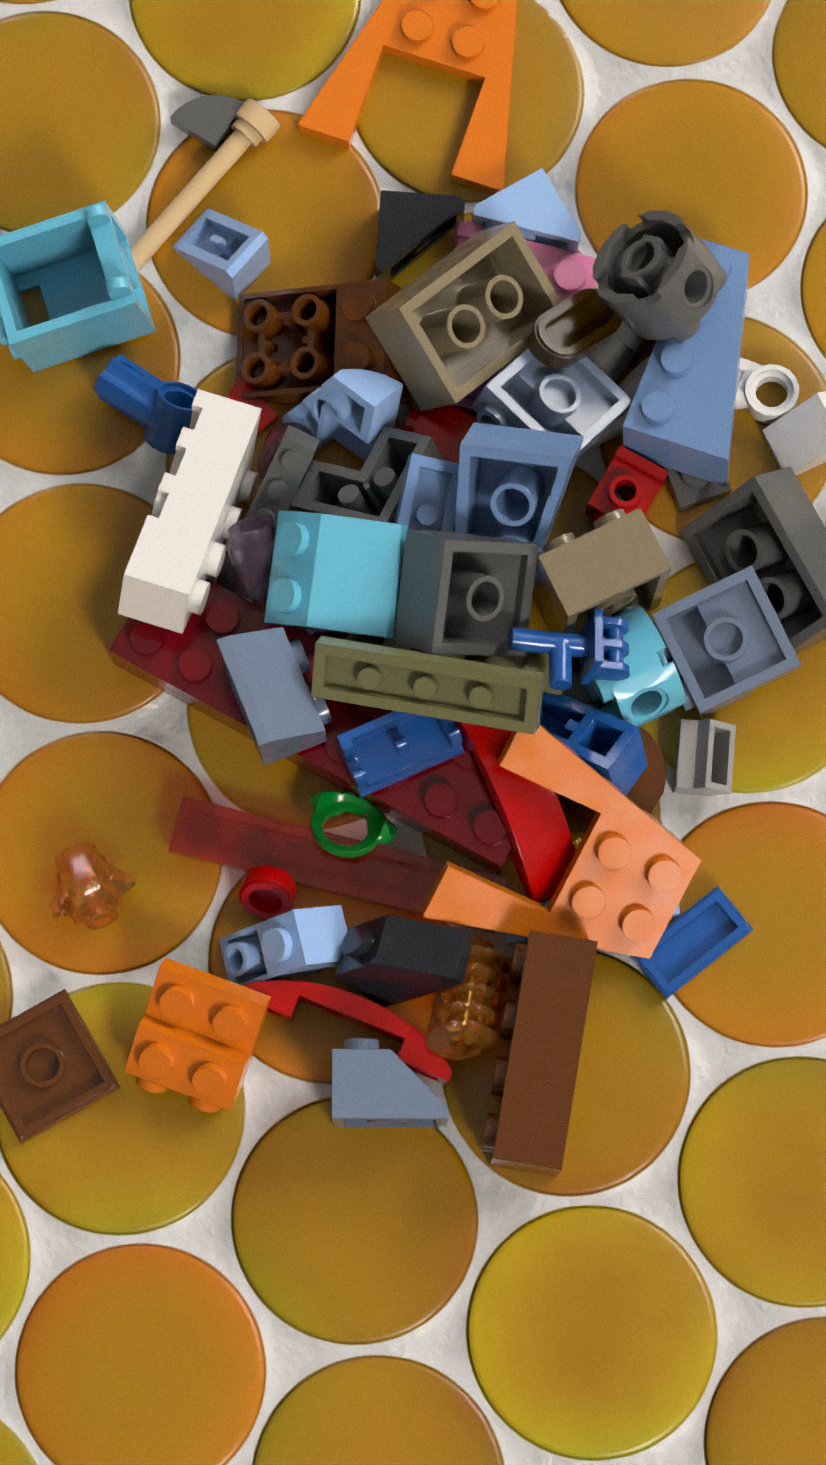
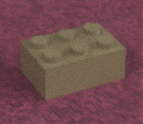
[365,221,562,411]
[532,508,671,634]

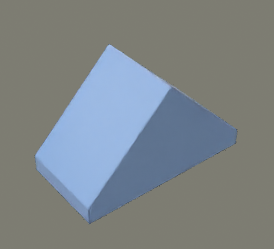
[472,168,581,253]
[172,208,271,302]

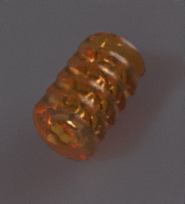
[425,934,511,1060]

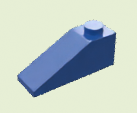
[539,692,648,796]

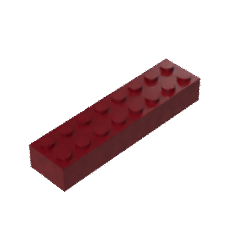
[109,579,514,876]

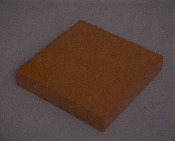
[0,989,121,1144]

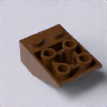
[236,278,411,404]

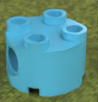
[574,606,686,727]

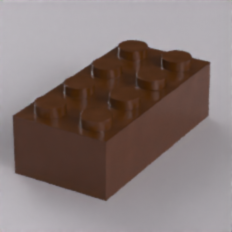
[481,930,598,1177]

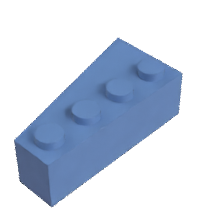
[623,238,750,487]
[454,422,585,571]

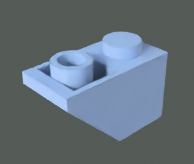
[219,905,347,985]

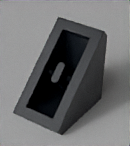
[375,190,465,281]

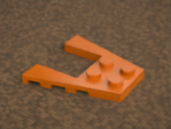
[298,0,517,195]
[421,724,701,959]

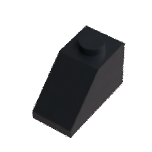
[336,915,474,1008]

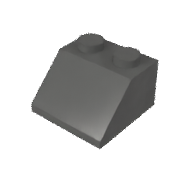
[393,529,539,657]

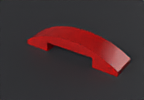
[453,721,576,903]
[242,980,453,1086]

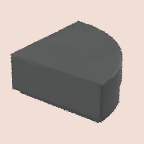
[170,95,244,152]

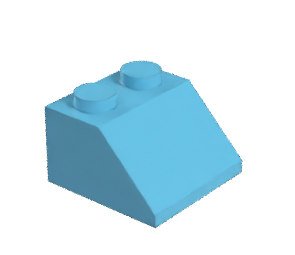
[264,510,408,639]

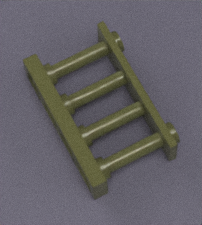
[311,631,564,735]

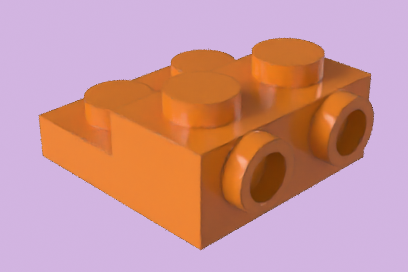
[124,957,271,1113]

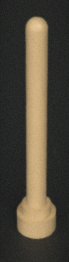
[131,98,280,272]

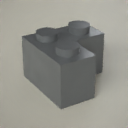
[290,426,444,523]

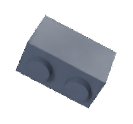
[216,627,332,766]
[332,1038,448,1128]

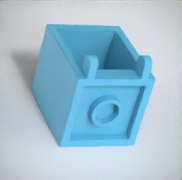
[0,200,156,372]

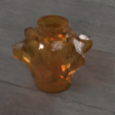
[49,842,135,930]

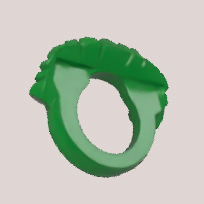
[310,790,397,858]

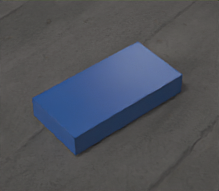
[630,886,753,1001]

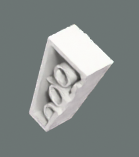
[118,389,262,634]

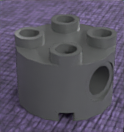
[593,211,727,341]

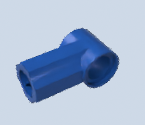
[94,354,198,455]

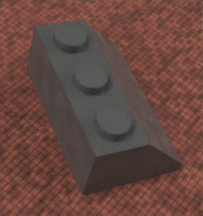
[680,467,826,655]

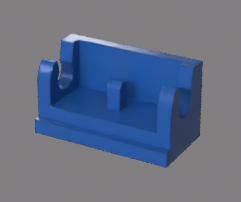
[337,711,464,798]

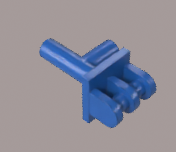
[507,609,630,690]

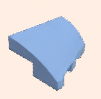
[282,369,403,462]

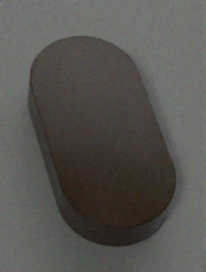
[527,288,622,369]

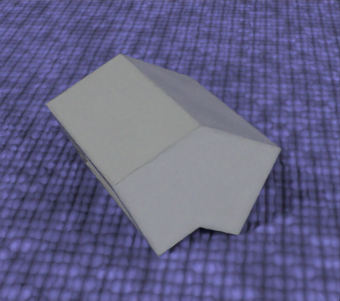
[674,719,736,796]

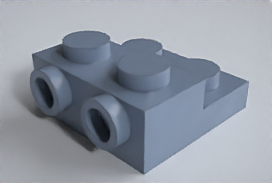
[472,348,633,461]
[651,565,801,718]

